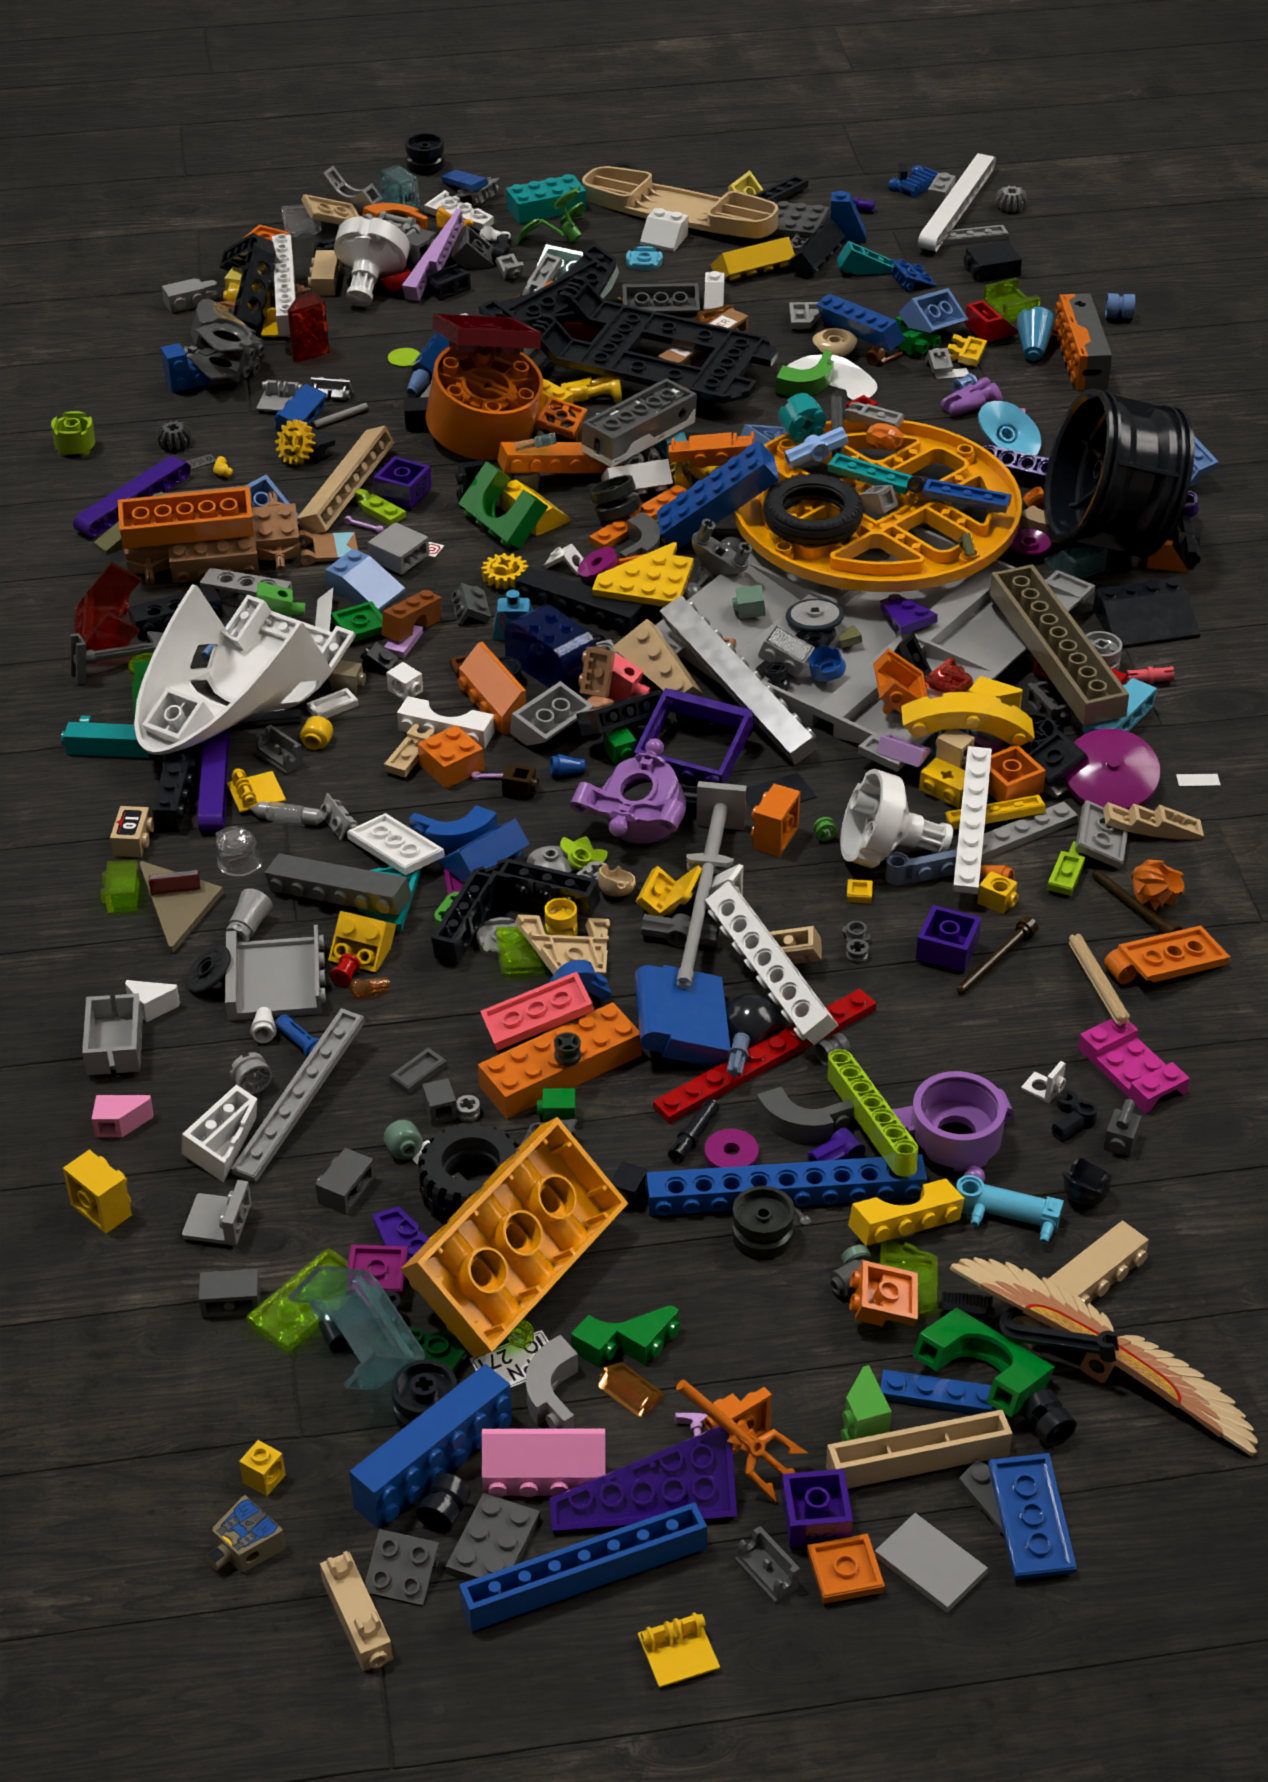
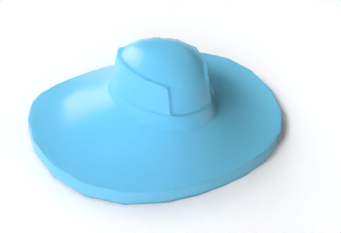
[978,401,1041,455]

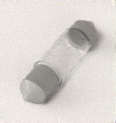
[251,801,326,826]

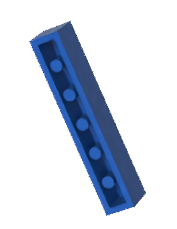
[816,294,905,351]

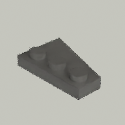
[959,1459,1004,1535]

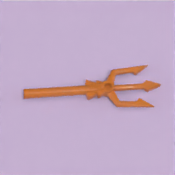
[676,1380,808,1504]

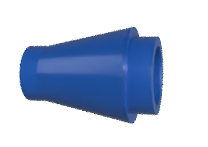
[550,754,585,777]

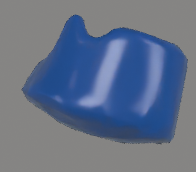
[808,646,846,682]

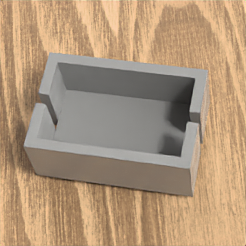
[82,993,143,1075]

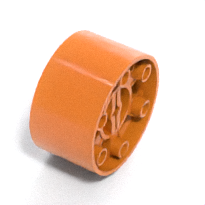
[426,344,543,460]

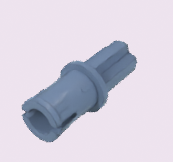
[727,1033,750,1078]

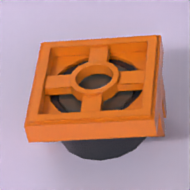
[535,397,587,442]

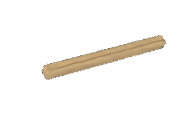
[1069,934,1130,1026]

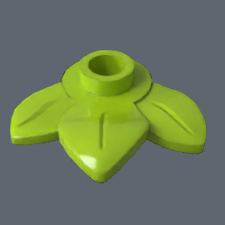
[560,836,608,870]

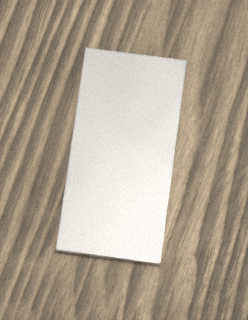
[347,813,445,875]

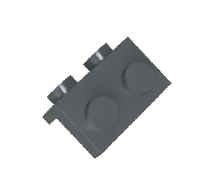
[451,583,491,626]

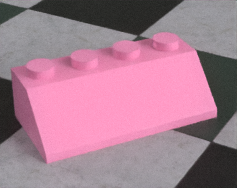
[482,1429,606,1498]

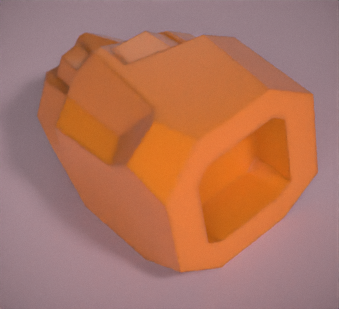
[866,423,904,450]
[1023,487,1044,511]

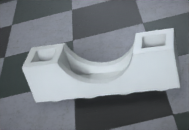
[397,696,495,749]

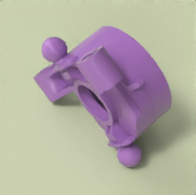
[570,738,686,844]
[892,1071,1014,1182]

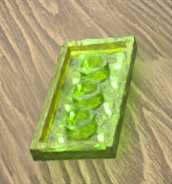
[246,1248,354,1353]

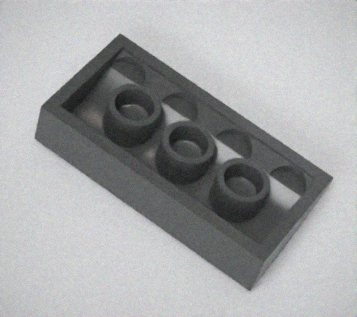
[623,283,700,314]

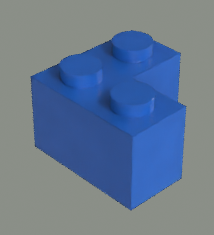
[160,343,210,393]

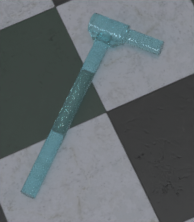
[514,427,557,451]

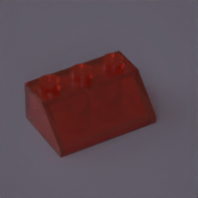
[288,291,330,363]

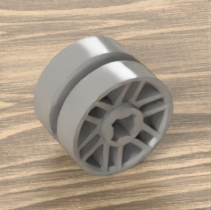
[1086,631,1122,671]

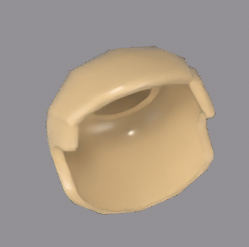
[598,864,636,897]

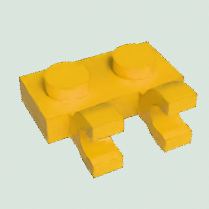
[947,334,987,367]

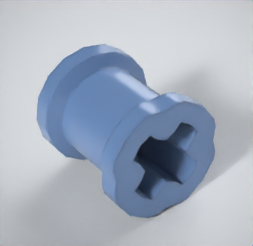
[951,373,977,392]

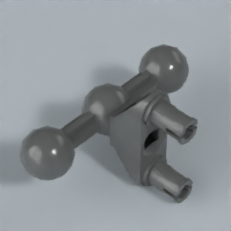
[683,519,752,601]

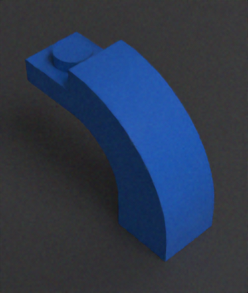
[409,805,498,853]

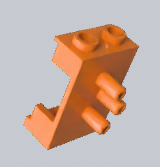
[873,648,928,715]

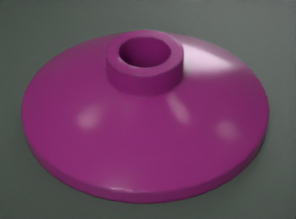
[1009,529,1051,556]

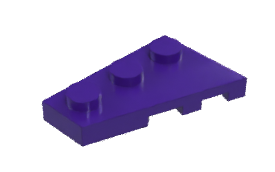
[880,594,938,635]
[372,1206,429,1281]

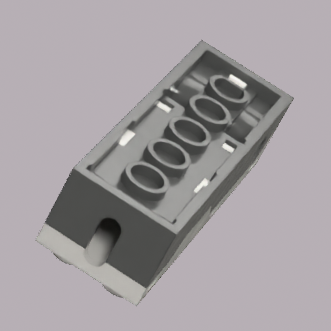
[581,378,697,467]

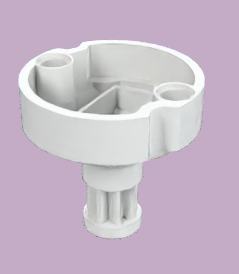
[334,216,410,306]
[840,769,953,868]

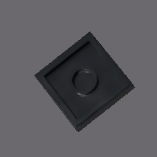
[1028,731,1088,787]

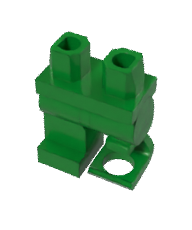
[895,316,941,355]

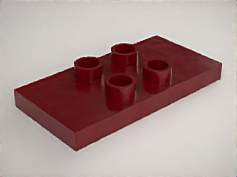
[432,313,541,355]

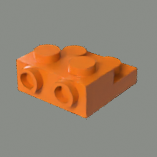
[849,1260,918,1326]
[704,1387,772,1454]

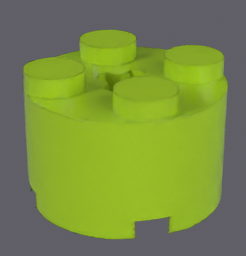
[51,411,96,456]

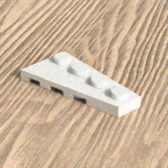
[424,190,494,230]

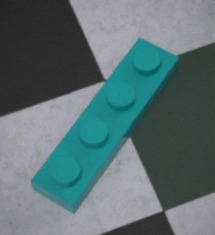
[828,453,912,495]

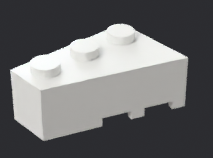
[182,1085,257,1183]

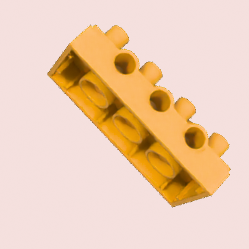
[400,1117,628,1358]

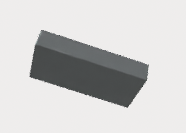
[390,1048,447,1095]

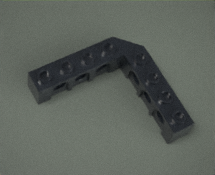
[219,233,276,329]
[431,858,600,964]

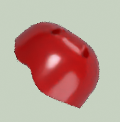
[380,269,411,293]

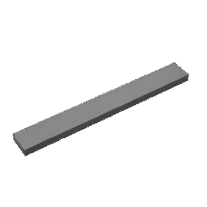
[231,1008,365,1183]

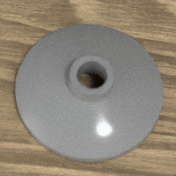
[527,846,574,873]

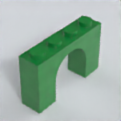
[458,461,548,549]
[913,1307,1055,1417]

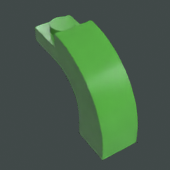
[775,350,834,397]

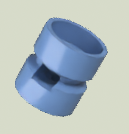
[1105,293,1135,319]

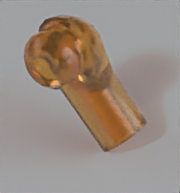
[350,977,389,997]

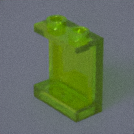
[983,278,1041,323]

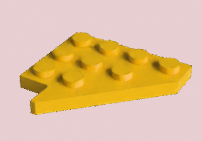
[592,542,694,607]

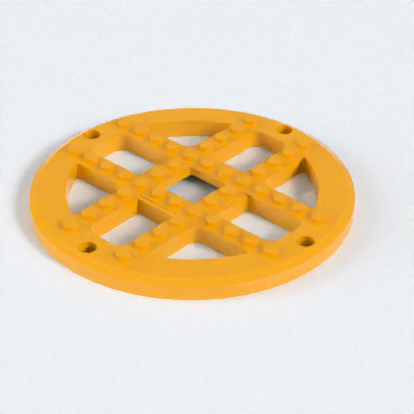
[732,419,1022,592]

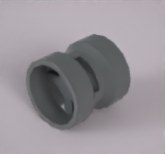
[815,1033,852,1067]

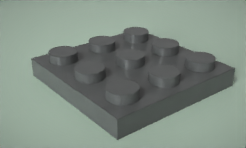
[770,201,830,239]

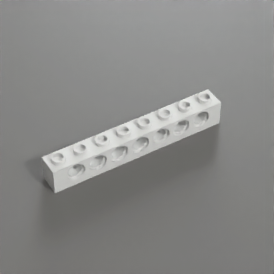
[272,234,298,336]
[705,881,839,1045]

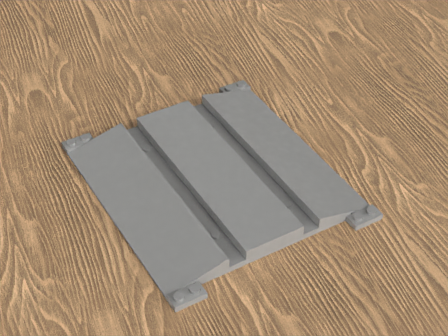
[656,501,1095,772]

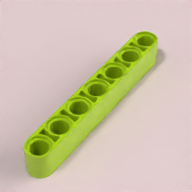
[828,1049,918,1177]

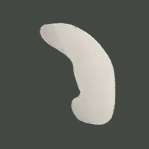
[788,355,877,400]

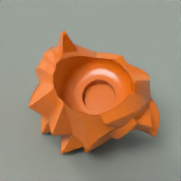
[1131,860,1185,911]

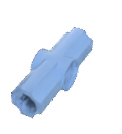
[783,427,849,469]

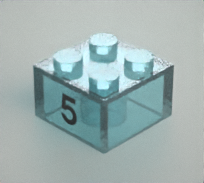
[379,165,420,211]

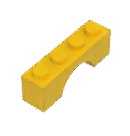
[848,1178,965,1246]

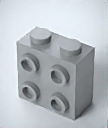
[367,522,430,575]

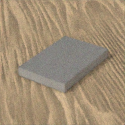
[1075,800,1128,869]
[874,1513,988,1613]

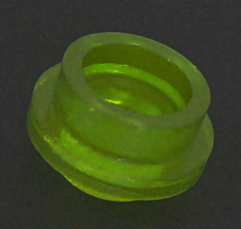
[506,1320,534,1348]

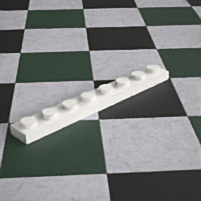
[953,746,992,894]

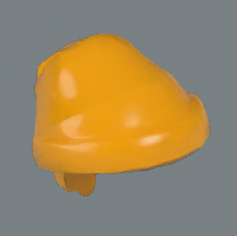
[436,206,474,232]

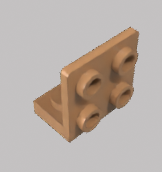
[578,646,615,697]

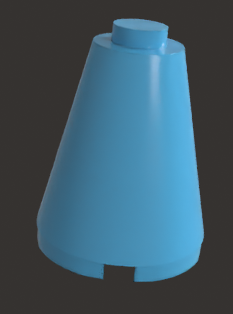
[1017,307,1056,361]

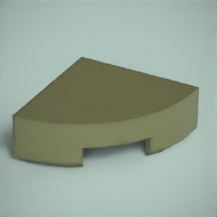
[958,533,975,556]
[839,625,863,648]

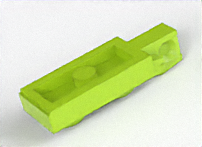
[355,488,406,526]
[1047,841,1085,896]

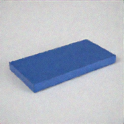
[988,1453,1077,1580]

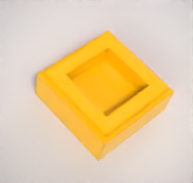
[847,879,873,904]

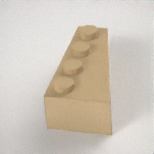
[612,619,703,697]

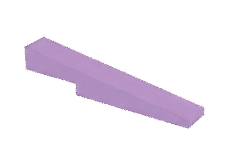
[402,209,464,301]

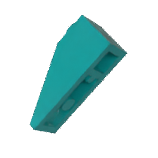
[837,241,894,275]

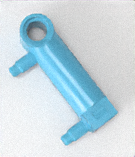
[956,1175,1064,1244]

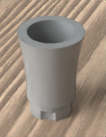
[226,889,273,942]

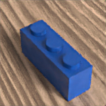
[275,384,327,432]

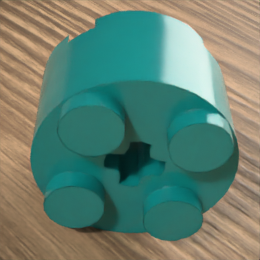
[778,393,827,444]

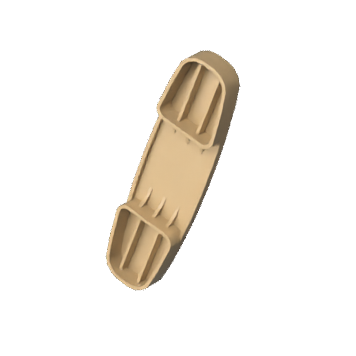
[582,166,779,239]

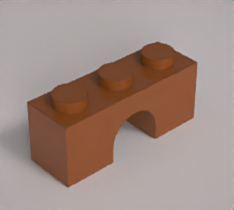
[381,590,442,642]

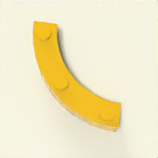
[901,692,1035,747]

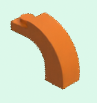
[362,203,429,230]

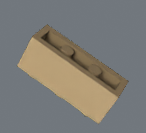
[308,250,340,296]

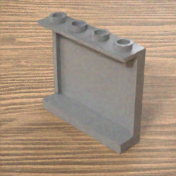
[225,925,326,1021]

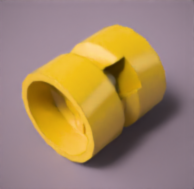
[545,898,578,936]

